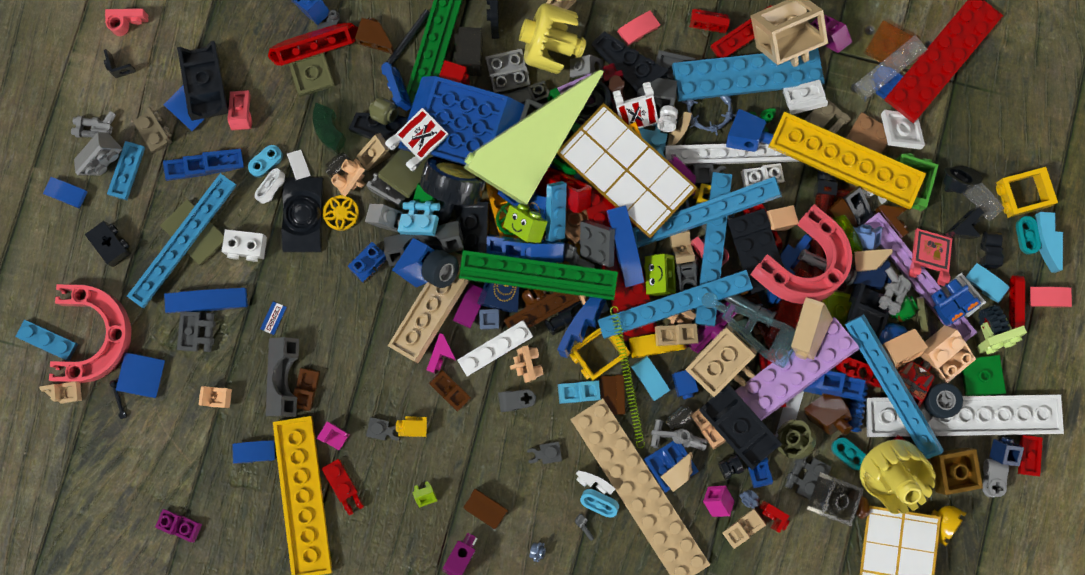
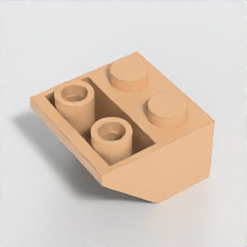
[921,325,976,383]

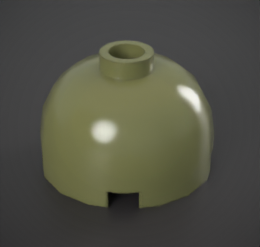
[777,419,816,460]

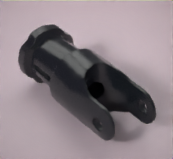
[544,300,581,335]

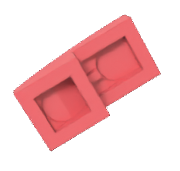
[617,10,660,46]
[1030,287,1072,308]

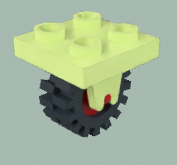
[976,305,1027,355]

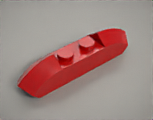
[268,23,358,66]

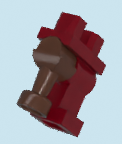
[602,63,626,115]

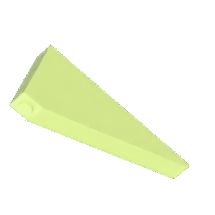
[464,70,603,204]

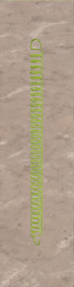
[610,306,645,448]

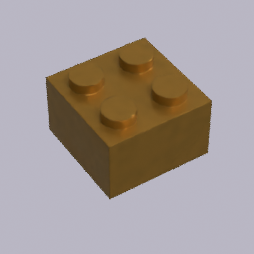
[930,447,983,495]

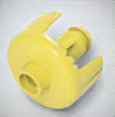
[519,3,586,74]
[860,440,936,514]

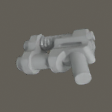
[71,111,116,138]
[879,267,912,315]

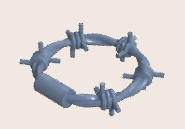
[682,96,736,136]

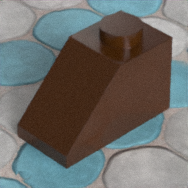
[355,17,394,54]

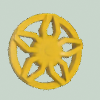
[323,195,359,231]

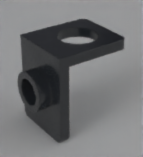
[104,49,136,78]

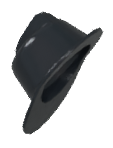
[943,166,983,194]

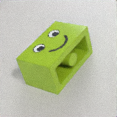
[503,204,548,243]
[644,254,676,296]

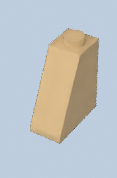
[791,297,833,360]

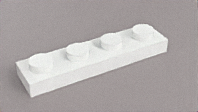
[457,320,533,376]

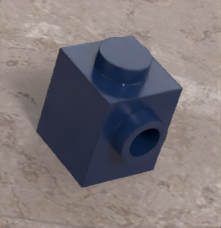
[989,437,1024,466]

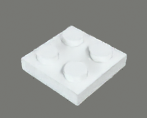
[881,110,925,149]

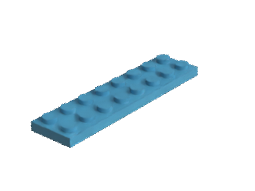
[672,48,824,101]

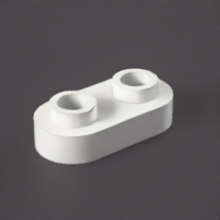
[255,168,285,204]

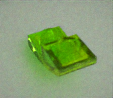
[833,214,863,254]

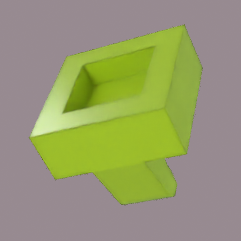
[413,481,437,508]

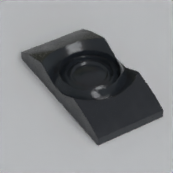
[282,177,323,253]

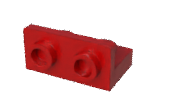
[689,9,730,34]
[759,501,790,533]

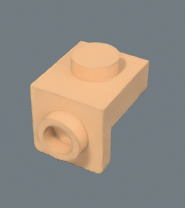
[199,386,232,408]

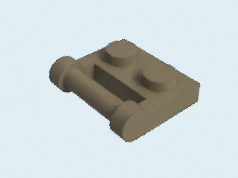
[805,98,851,133]

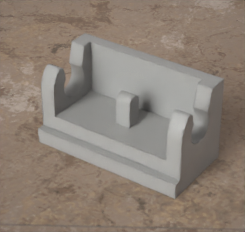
[366,172,407,209]

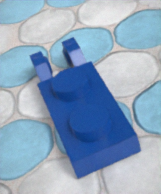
[381,62,412,111]

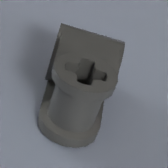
[677,261,699,292]
[498,390,536,412]

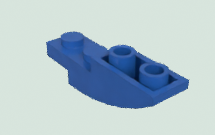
[486,234,565,263]
[767,234,812,306]
[803,371,866,401]

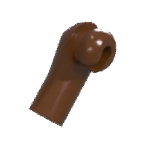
[849,489,870,519]

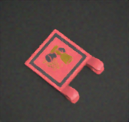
[909,228,952,286]

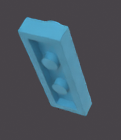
[107,141,145,201]
[545,181,567,242]
[15,320,78,361]

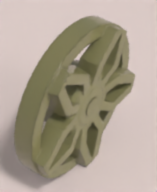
[917,296,929,333]

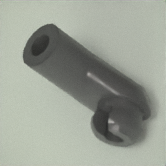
[317,10,340,29]

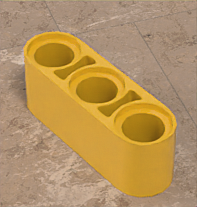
[629,334,687,358]

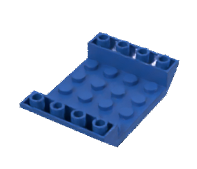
[398,76,524,165]

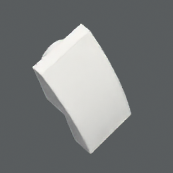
[741,163,785,187]
[576,471,615,495]

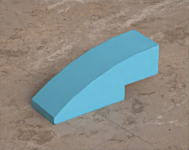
[1033,212,1063,273]

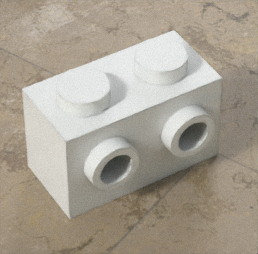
[222,229,267,262]

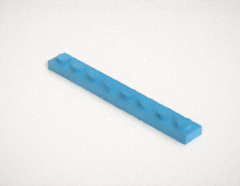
[695,172,732,327]
[127,173,237,308]
[632,176,782,248]
[598,270,753,339]
[845,314,944,459]

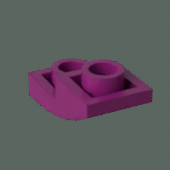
[453,283,482,328]
[155,509,202,543]

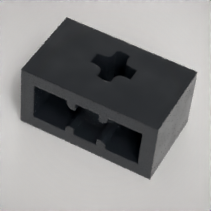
[85,221,132,267]

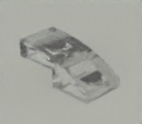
[963,183,1004,221]

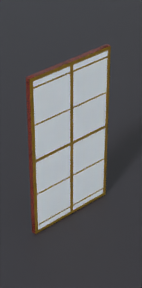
[557,103,697,239]
[860,505,942,575]

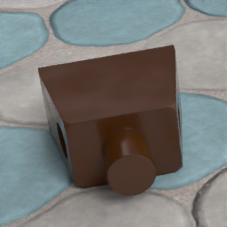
[804,394,852,435]

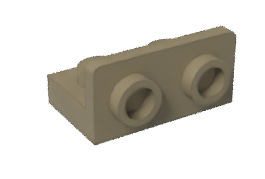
[133,107,173,154]

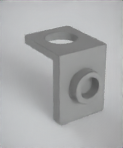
[570,54,604,78]

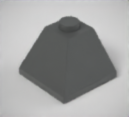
[636,78,677,118]

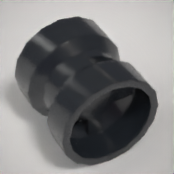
[718,454,744,480]

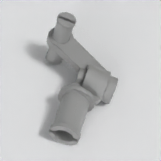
[650,419,707,451]

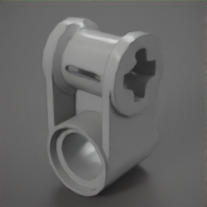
[982,459,1009,497]

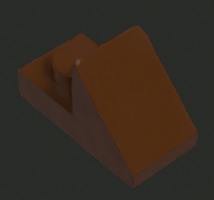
[874,205,909,239]

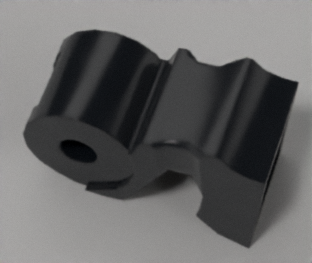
[979,231,1004,269]

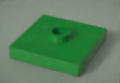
[961,355,1006,396]

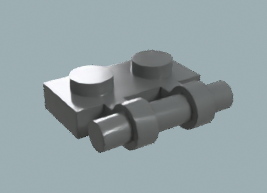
[177,312,216,352]
[784,457,832,502]

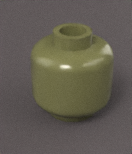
[369,97,398,125]

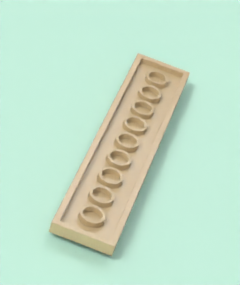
[570,399,710,575]

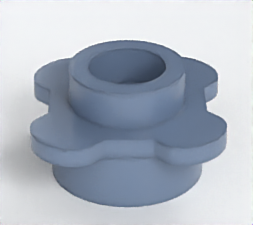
[739,489,760,509]
[530,542,546,562]

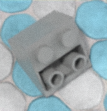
[74,132,123,176]

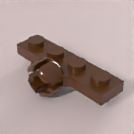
[504,289,580,329]

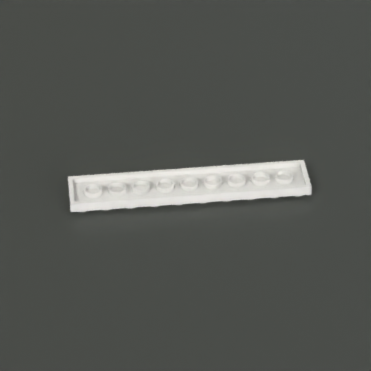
[865,395,1064,437]

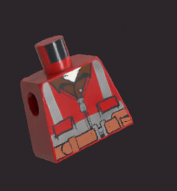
[898,361,934,408]

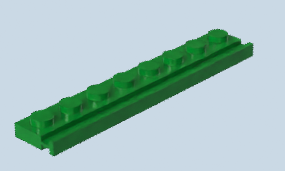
[407,0,463,105]
[459,250,618,300]

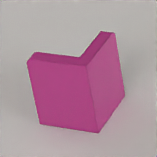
[317,421,350,450]
[703,486,734,517]

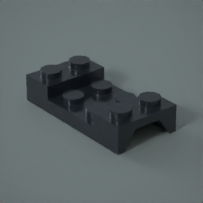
[177,40,229,121]
[727,208,785,295]
[844,284,895,370]
[699,384,782,470]

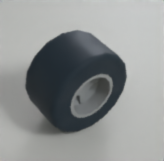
[422,250,459,288]
[923,383,963,419]

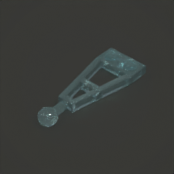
[702,293,796,368]

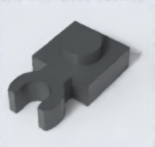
[693,164,726,184]
[366,417,400,441]
[527,442,562,464]

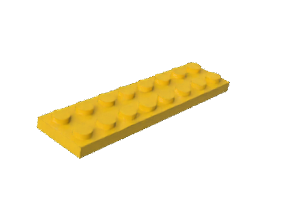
[768,112,926,210]
[273,416,333,575]

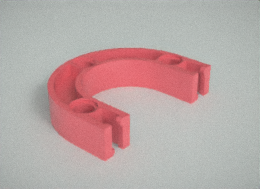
[750,204,852,304]
[49,284,131,383]

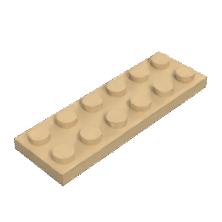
[388,252,469,364]

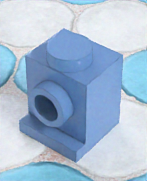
[850,225,883,250]

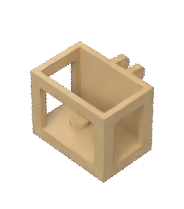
[751,0,828,67]
[685,322,759,397]

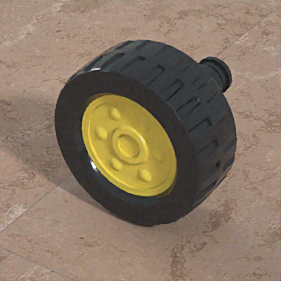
[420,156,486,225]

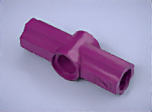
[687,301,738,354]

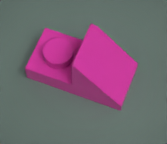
[427,333,456,374]

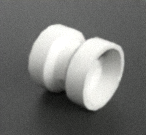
[657,105,678,132]

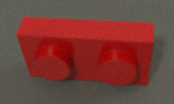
[1018,435,1043,477]

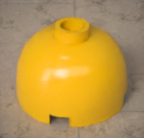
[931,506,967,547]

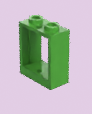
[887,153,939,211]

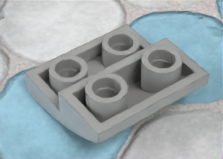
[485,49,531,93]

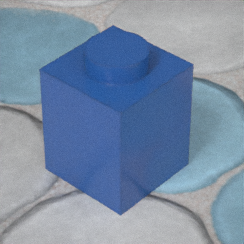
[672,370,698,400]

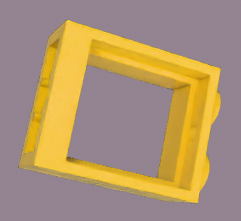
[996,167,1058,218]
[569,328,631,381]

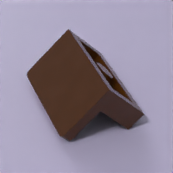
[601,375,625,415]
[463,488,508,529]

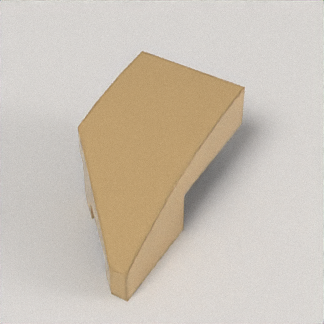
[667,112,692,146]
[854,249,893,272]
[40,382,82,404]
[661,452,693,492]

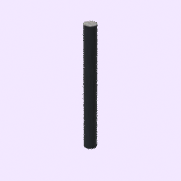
[386,9,430,66]

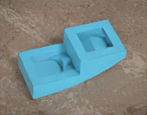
[966,263,1010,303]
[631,356,670,401]
[558,381,601,404]

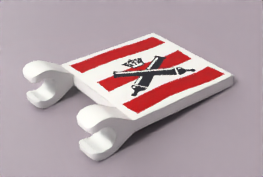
[613,82,658,129]
[385,108,449,171]

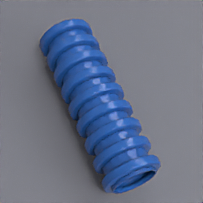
[848,384,868,432]

